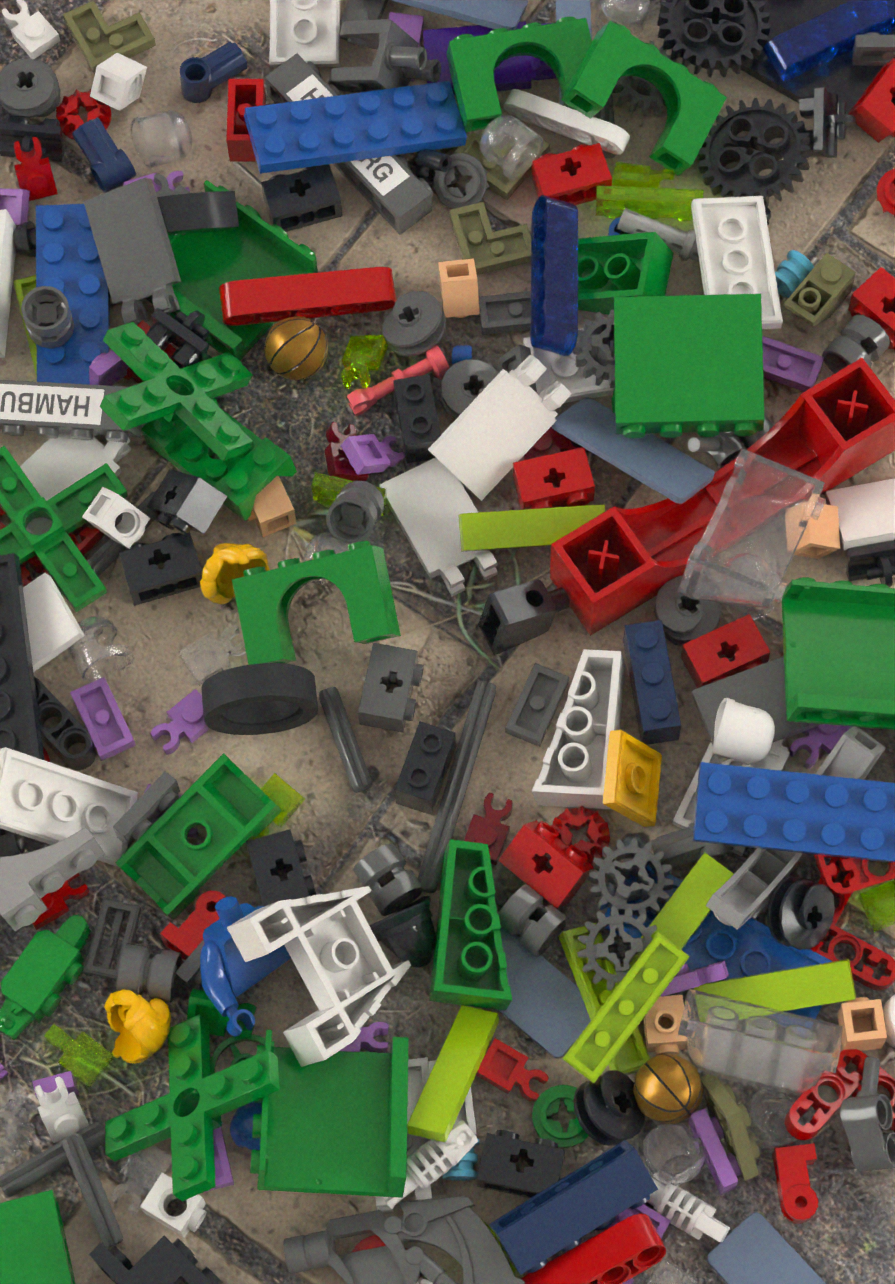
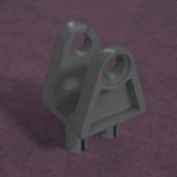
[328,19,441,93]

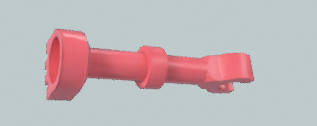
[347,344,449,416]

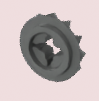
[434,153,489,209]

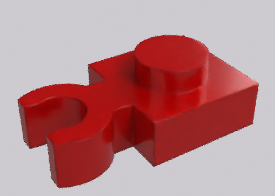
[14,137,58,201]
[32,873,90,930]
[476,1038,549,1102]

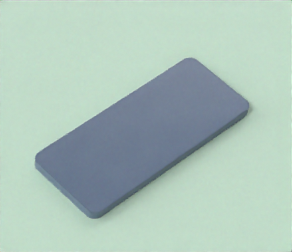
[391,0,528,31]
[552,398,715,503]
[433,928,591,1059]
[707,1212,826,1284]

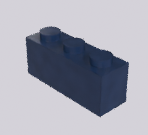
[623,620,681,745]

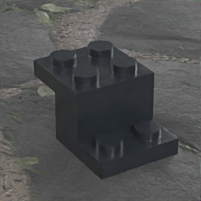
[89,1235,223,1284]

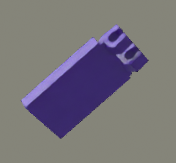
[423,21,557,95]

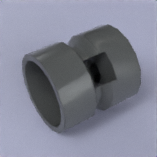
[21,286,74,348]
[822,314,890,374]
[326,481,384,544]
[353,843,423,916]
[498,884,569,957]
[117,943,182,1002]

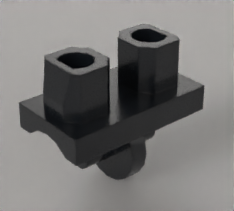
[799,87,856,158]
[0,116,64,161]
[146,308,212,369]
[846,540,895,587]

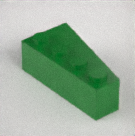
[429,839,512,1010]

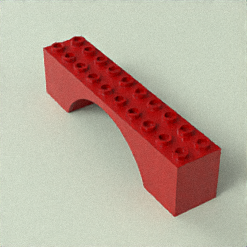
[550,358,895,636]

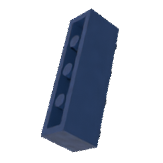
[489,1140,658,1275]

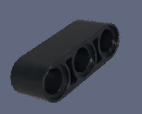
[34,676,96,770]

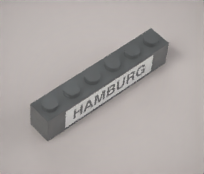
[265,53,433,235]
[0,380,142,443]

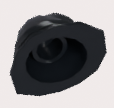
[369,896,436,968]

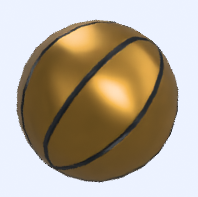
[264,316,328,380]
[633,1054,703,1124]

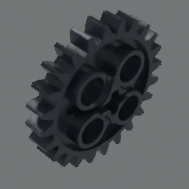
[657,0,771,78]
[697,98,812,207]

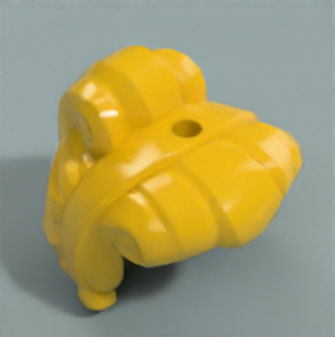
[200,543,269,604]
[104,989,171,1064]

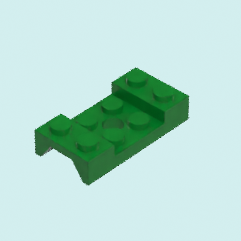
[141,398,297,521]
[115,753,282,920]

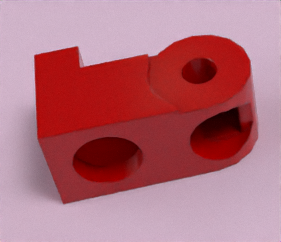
[160,890,225,961]
[772,1143,818,1224]

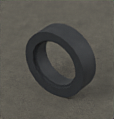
[201,663,318,735]

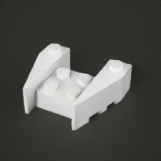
[227,886,411,1067]

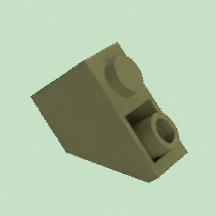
[783,253,856,326]

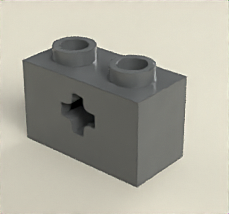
[358,643,424,733]

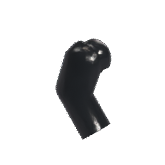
[415,150,452,179]

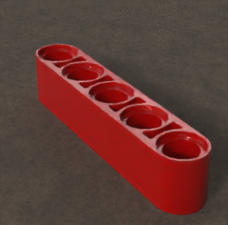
[219,267,397,326]
[520,1213,666,1284]

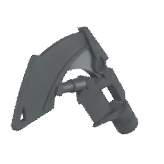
[283,1196,525,1284]

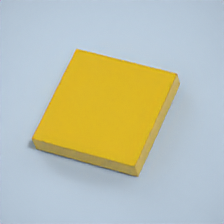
[603,730,662,827]

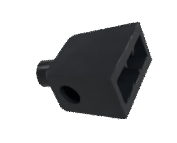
[478,579,570,656]

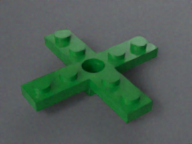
[99,322,253,461]
[0,445,128,613]
[105,1014,280,1201]

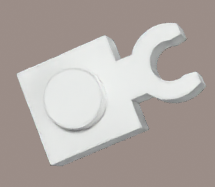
[2,0,60,59]
[35,1077,89,1143]

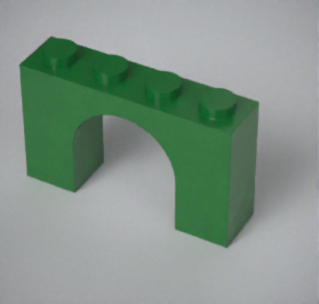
[446,16,592,132]
[561,20,727,176]
[232,541,401,665]

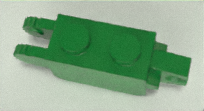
[0,914,91,1040]

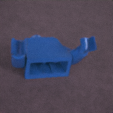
[200,896,291,1036]

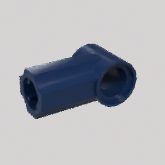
[180,42,247,103]
[72,118,136,193]

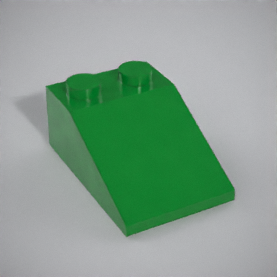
[550,232,674,315]

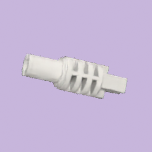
[382,1120,478,1209]
[647,1178,730,1242]

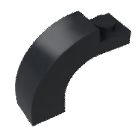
[157,191,239,235]

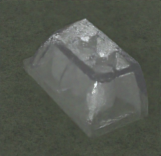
[678,989,843,1095]

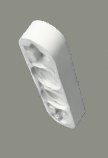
[503,89,630,155]

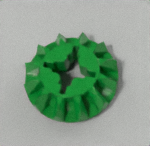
[532,1085,588,1149]

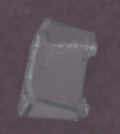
[678,448,826,608]

